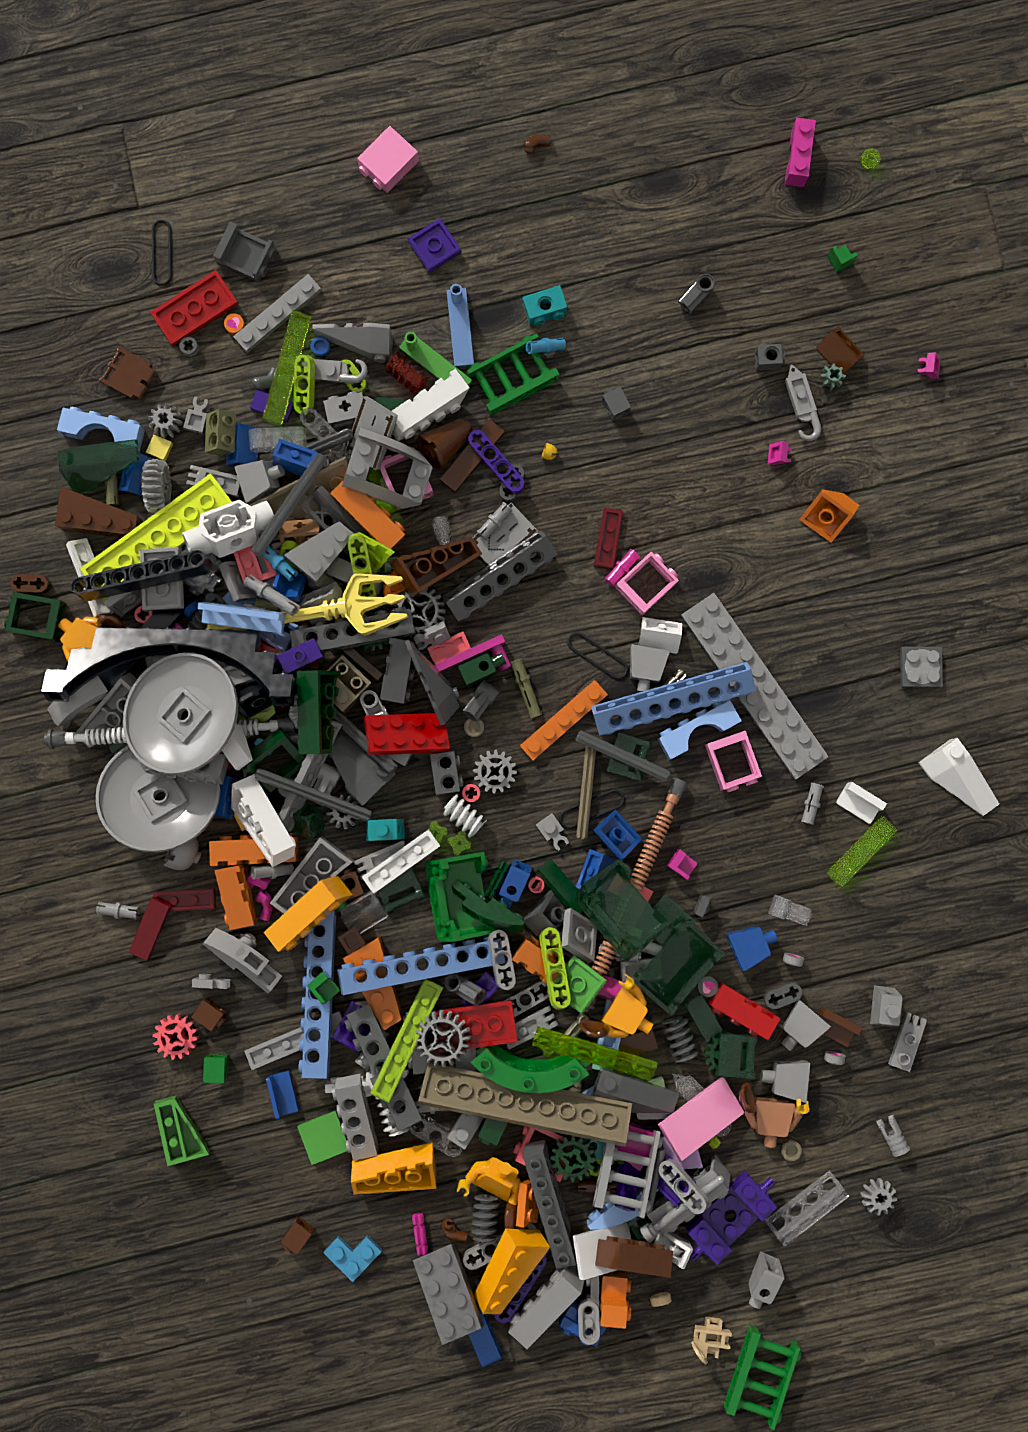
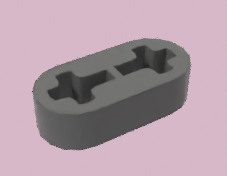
[499,464,524,502]
[763,982,802,1009]

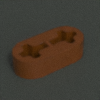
[10,574,51,594]

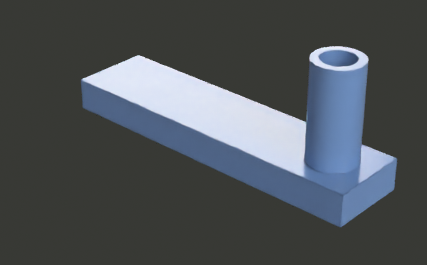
[447,284,474,368]

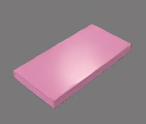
[658,1077,744,1161]

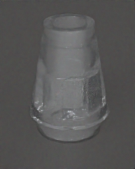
[431,516,451,546]

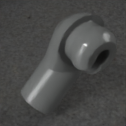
[252,367,280,390]

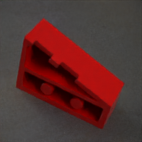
[708,982,780,1040]

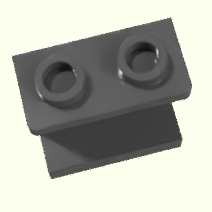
[213,221,276,282]

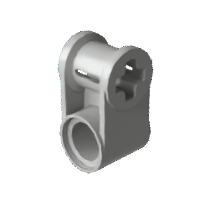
[360,690,389,715]

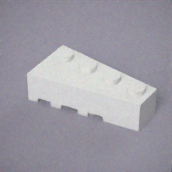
[392,369,470,441]
[231,774,296,867]

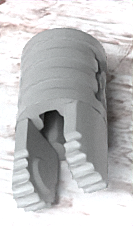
[876,1115,910,1157]

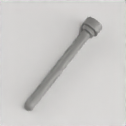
[640,1176,725,1243]

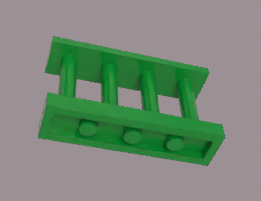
[467,333,559,417]
[724,1324,801,1430]

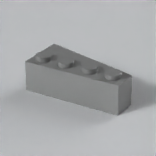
[647,1154,730,1235]

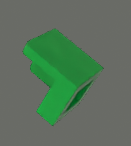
[827,245,858,273]
[307,971,340,1005]
[203,1054,229,1083]

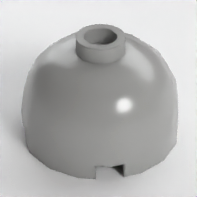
[163,838,201,870]

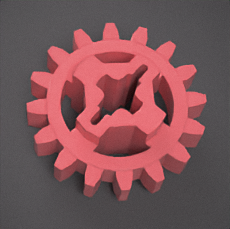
[153,1014,199,1060]

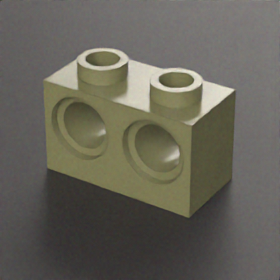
[205,409,236,456]

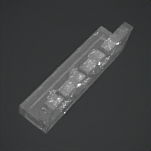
[765,1170,849,1247]

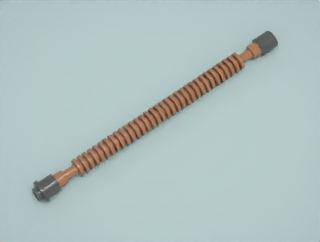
[586,778,688,1012]

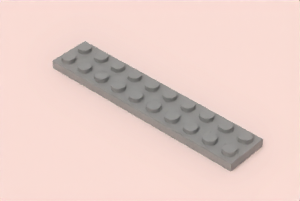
[681,593,829,780]

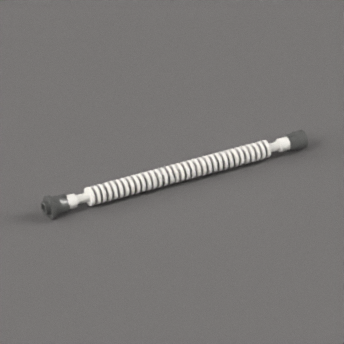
[44,717,296,750]

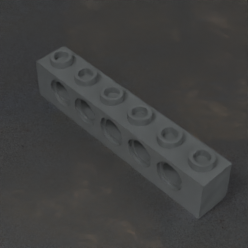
[442,531,557,621]
[290,607,416,653]
[344,1004,422,1131]
[523,1140,577,1269]

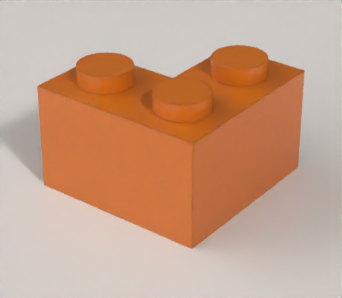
[599,1271,631,1329]

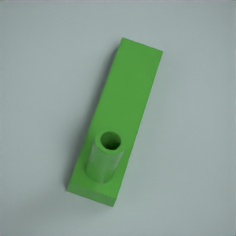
[399,332,472,386]

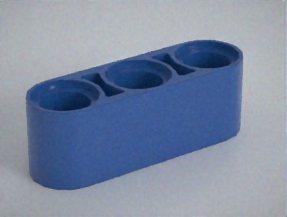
[468,1302,503,1367]

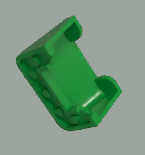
[425,852,497,942]

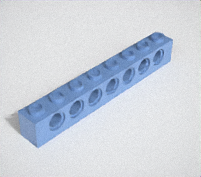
[591,662,756,736]
[299,911,337,1079]
[337,937,505,995]

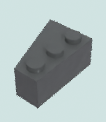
[380,638,417,705]

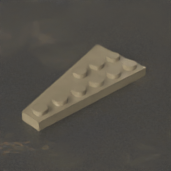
[248,456,349,521]

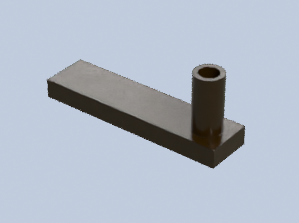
[328,615,384,682]

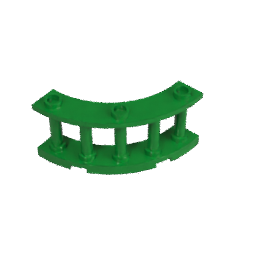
[471,1045,591,1093]

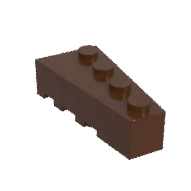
[390,537,482,598]

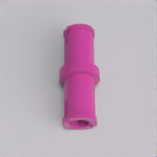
[605,549,640,587]

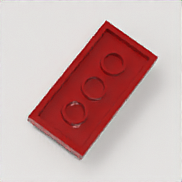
[150,270,238,346]
[364,713,450,755]
[431,1000,518,1053]

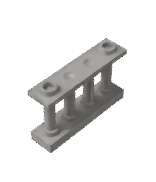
[593,1130,663,1218]

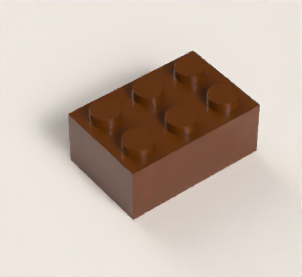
[595,1236,673,1278]

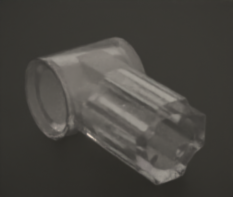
[768,894,812,926]

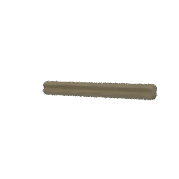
[576,746,596,840]

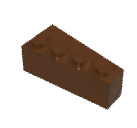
[55,487,143,538]

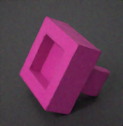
[918,352,941,379]
[768,441,792,465]
[247,865,272,892]

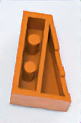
[214,864,258,930]

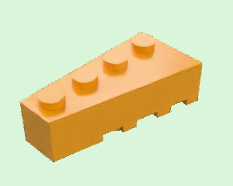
[264,876,353,952]
[351,1142,436,1195]
[474,1229,550,1314]

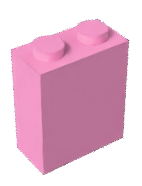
[357,126,419,193]

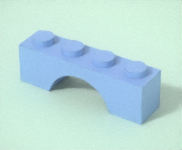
[57,407,145,453]
[657,700,741,760]

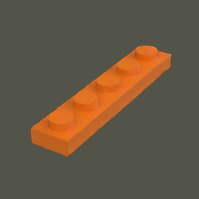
[520,680,608,761]

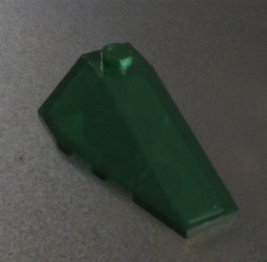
[58,439,139,494]

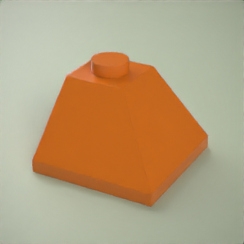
[799,490,860,543]

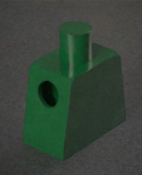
[458,652,506,687]

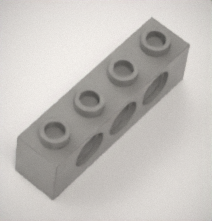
[139,753,229,785]
[332,1074,378,1161]

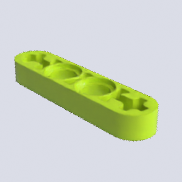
[348,533,377,611]
[539,927,571,1010]

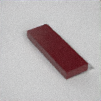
[594,508,623,570]
[153,888,216,912]
[128,897,171,961]

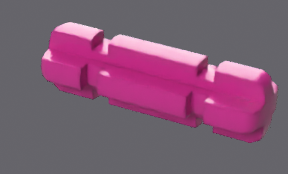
[412,1213,428,1256]

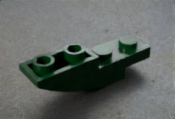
[451,880,525,932]

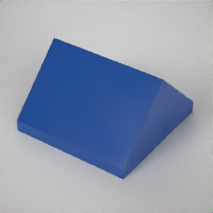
[592,809,642,861]

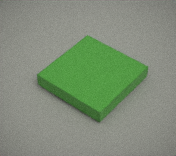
[553,955,607,1014]
[297,1110,348,1165]

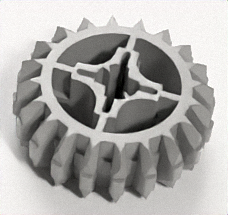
[141,459,172,513]
[392,588,446,638]
[416,1010,471,1067]

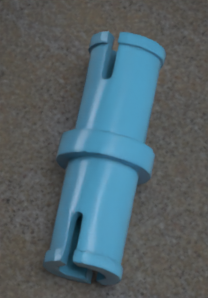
[526,338,566,354]
[262,546,298,581]

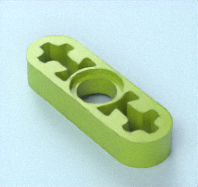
[294,355,315,414]

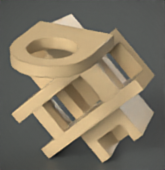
[691,1316,732,1365]

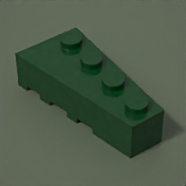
[296,670,341,754]

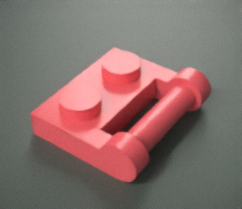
[234,545,278,588]

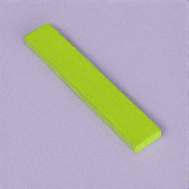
[370,979,443,1103]

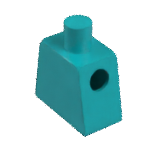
[366,819,405,841]

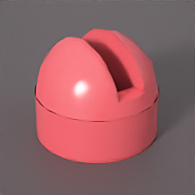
[527,876,544,893]

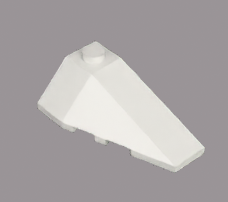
[918,738,999,816]

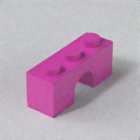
[784,118,816,187]

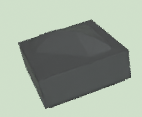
[693,895,711,917]

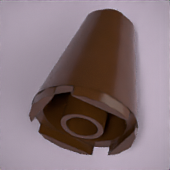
[416,418,472,470]

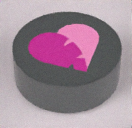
[697,976,718,997]

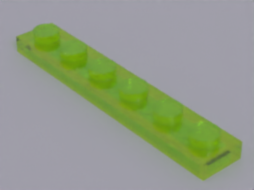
[261,310,311,427]
[532,1026,657,1081]

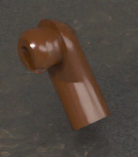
[524,135,551,153]
[442,1218,468,1243]

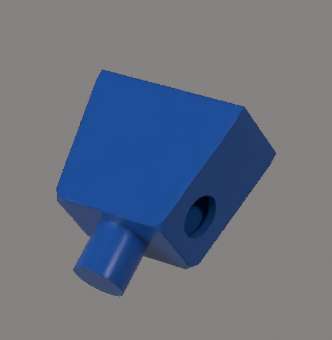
[499,859,532,909]
[726,926,778,972]

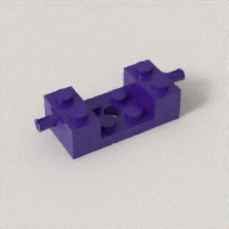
[685,1170,777,1265]

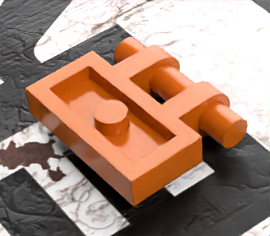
[516,1180,540,1228]

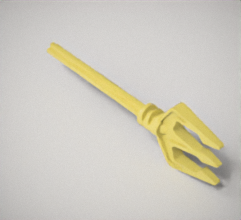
[206,574,408,636]

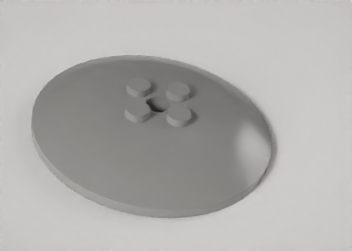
[123,653,238,774]
[96,746,221,852]

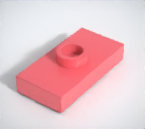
[427,632,471,664]

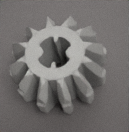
[148,404,183,438]
[326,795,359,829]
[861,1178,897,1216]

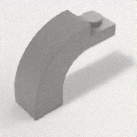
[47,676,108,730]

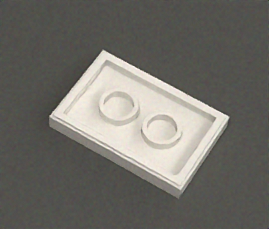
[573,1222,631,1280]

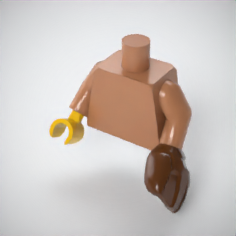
[739,1082,809,1148]

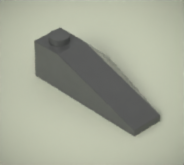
[405,640,460,725]
[329,729,396,807]

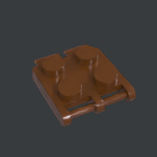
[98,347,157,400]

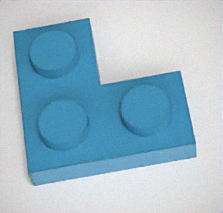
[323,1235,382,1282]

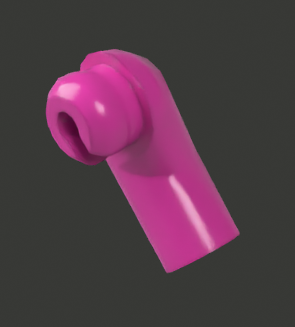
[256,892,274,921]

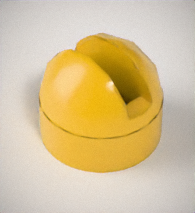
[542,443,558,460]

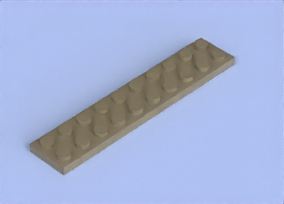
[418,1063,632,1147]

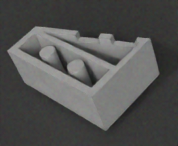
[284,522,354,583]

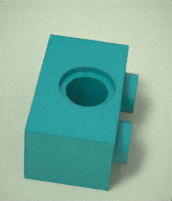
[522,285,567,326]

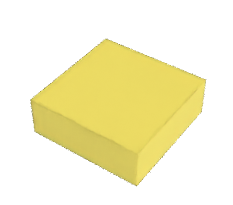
[146,435,173,461]

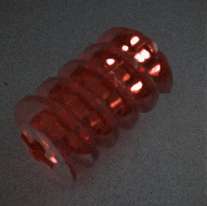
[385,351,430,394]

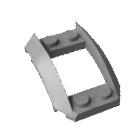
[342,427,432,509]

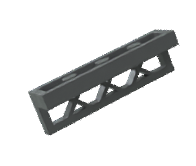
[300,486,373,564]

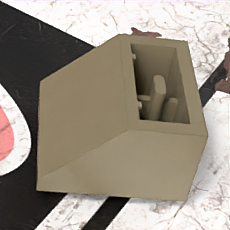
[327,655,371,714]

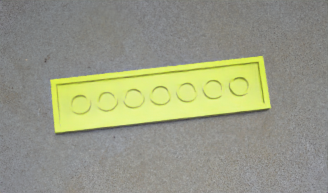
[80,473,232,601]

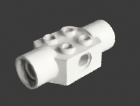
[182,500,274,558]

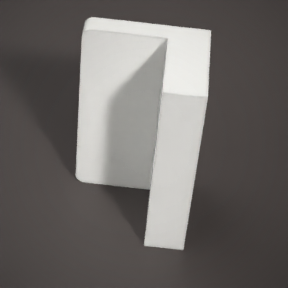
[638,617,682,654]
[836,782,887,824]

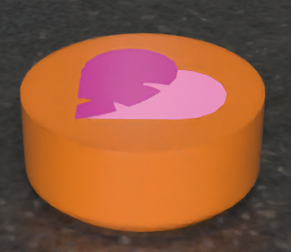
[224,314,245,335]

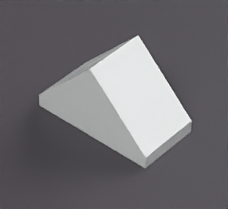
[654,1232,693,1269]

